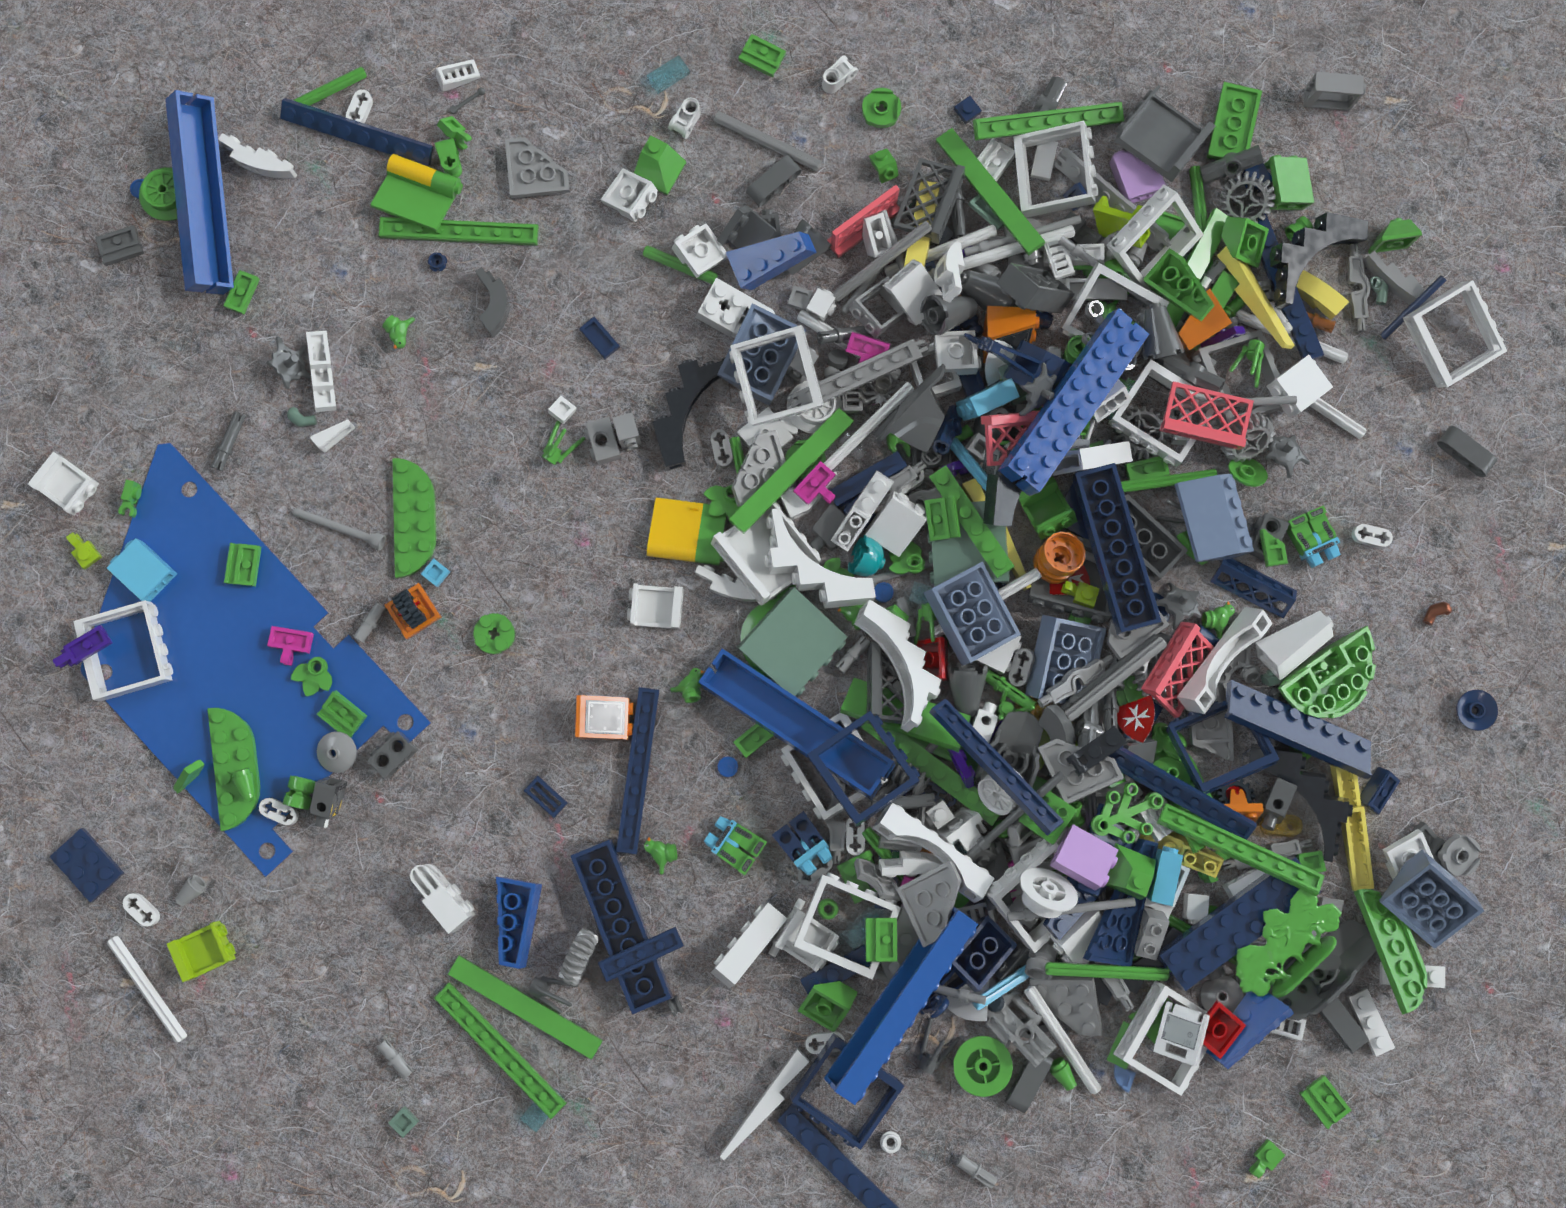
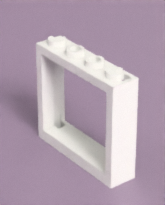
[1013,121,1098,218]
[1107,184,1204,291]
[1060,262,1169,357]
[1403,280,1507,388]
[729,325,824,426]
[1108,359,1214,467]
[73,600,173,701]
[780,713,888,821]
[986,839,1059,953]
[793,872,901,980]
[1113,980,1207,1096]

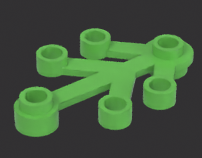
[1091,783,1164,844]

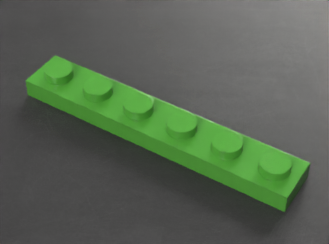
[929,465,1015,579]

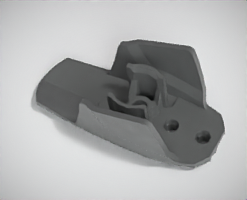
[1270,919,1377,1021]

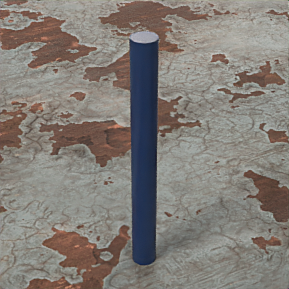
[1380,275,1447,340]

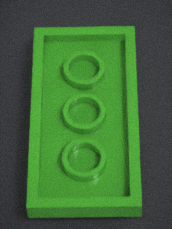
[1206,82,1262,164]

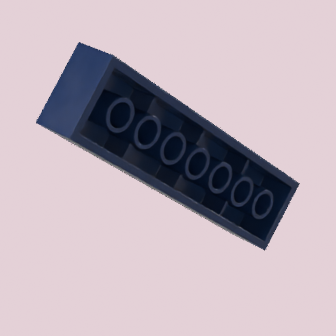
[1071,463,1162,635]
[571,839,673,1015]
[1157,857,1321,991]

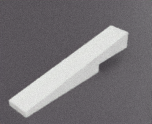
[720,1047,809,1160]

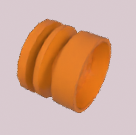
[1033,532,1085,584]

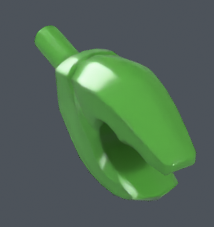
[886,433,911,457]

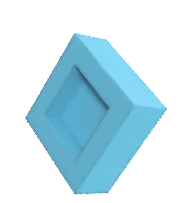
[421,558,450,587]

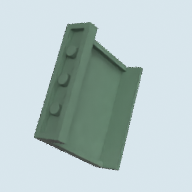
[927,501,1010,586]
[736,587,847,697]

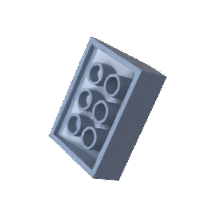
[717,303,806,406]
[1174,474,1254,562]
[923,562,1021,666]
[1025,615,1106,703]
[1379,849,1484,949]

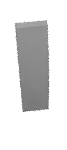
[1363,251,1432,308]

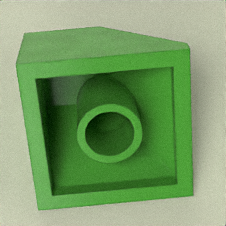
[634,135,686,195]
[1221,217,1269,268]
[1368,218,1422,254]
[1106,844,1156,900]
[798,981,858,1032]

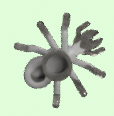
[858,373,906,415]

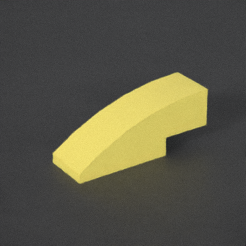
[1296,270,1349,320]

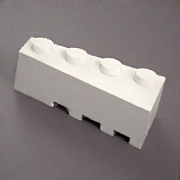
[710,903,787,989]

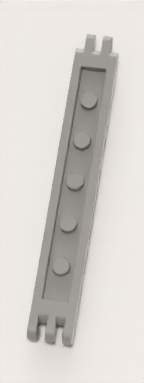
[1053,147,1172,251]
[787,339,928,416]

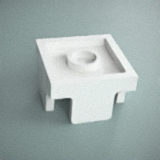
[933,807,987,851]

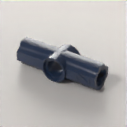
[932,405,962,455]

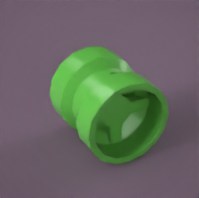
[1285,216,1314,242]

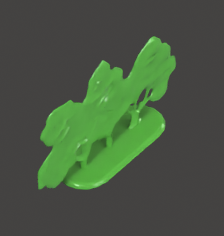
[1236,889,1342,998]

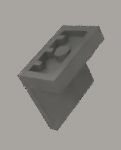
[717,205,776,248]

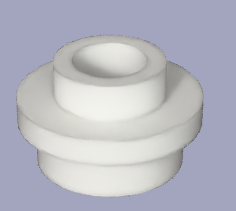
[880,1131,901,1153]

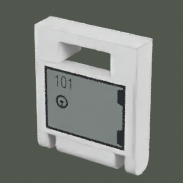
[1153,1001,1210,1066]

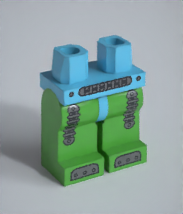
[1286,505,1341,568]
[704,816,767,875]

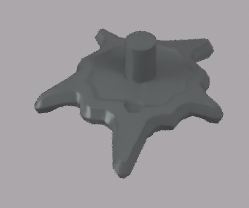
[267,336,312,389]
[1019,363,1057,416]
[1265,435,1310,478]
[1156,582,1201,630]

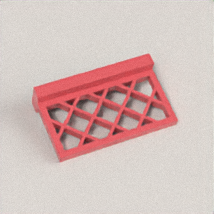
[827,185,900,258]
[1160,381,1254,450]
[981,410,1040,466]
[1141,622,1214,718]

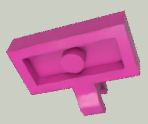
[846,331,890,364]
[793,461,836,505]
[267,626,314,666]

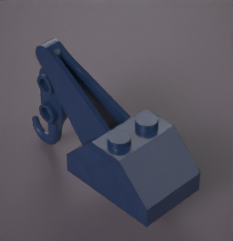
[964,333,1072,392]
[919,915,1017,1019]

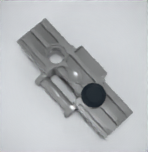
[985,977,1057,1068]

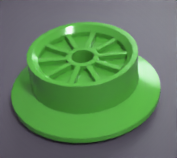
[139,167,178,221]
[953,1036,1013,1097]

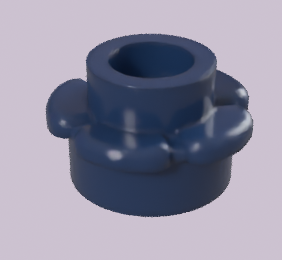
[428,252,447,272]

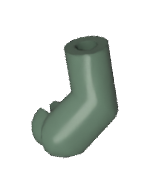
[1370,276,1388,305]
[287,407,317,427]

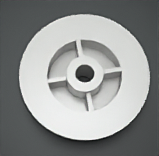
[787,380,842,434]
[978,769,1022,815]
[1020,868,1078,918]

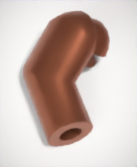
[1423,602,1452,626]

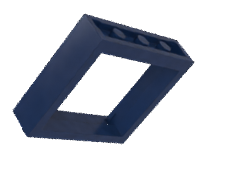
[1166,698,1279,794]
[807,711,920,827]
[790,1033,905,1150]

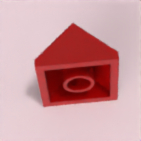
[916,637,949,681]
[1200,1000,1246,1059]

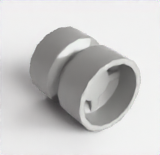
[1025,943,1057,981]

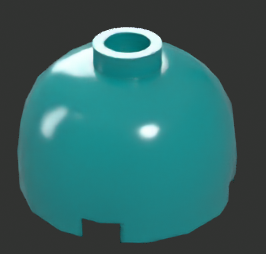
[848,535,885,577]

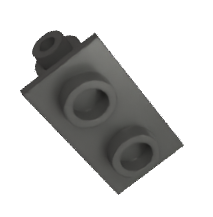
[994,941,1030,980]

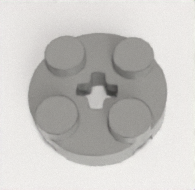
[1438,833,1481,876]

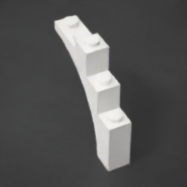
[765,509,876,608]
[854,599,941,732]

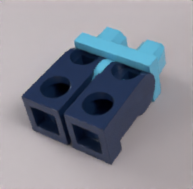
[772,811,832,876]

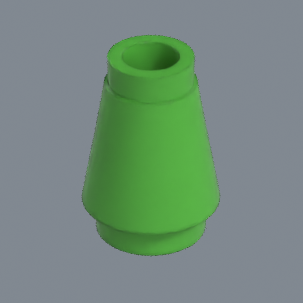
[232,768,255,800]
[1050,1057,1077,1091]

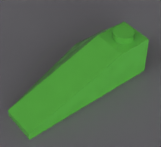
[1143,248,1215,321]

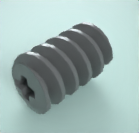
[887,756,931,795]

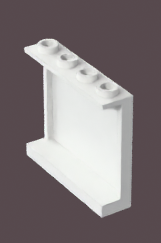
[711,502,821,606]

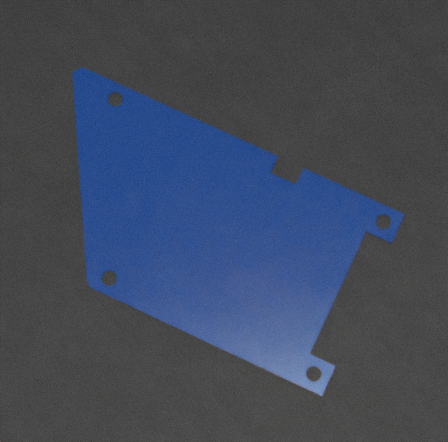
[80,443,431,877]

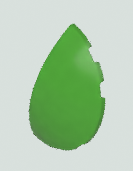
[1278,626,1376,718]

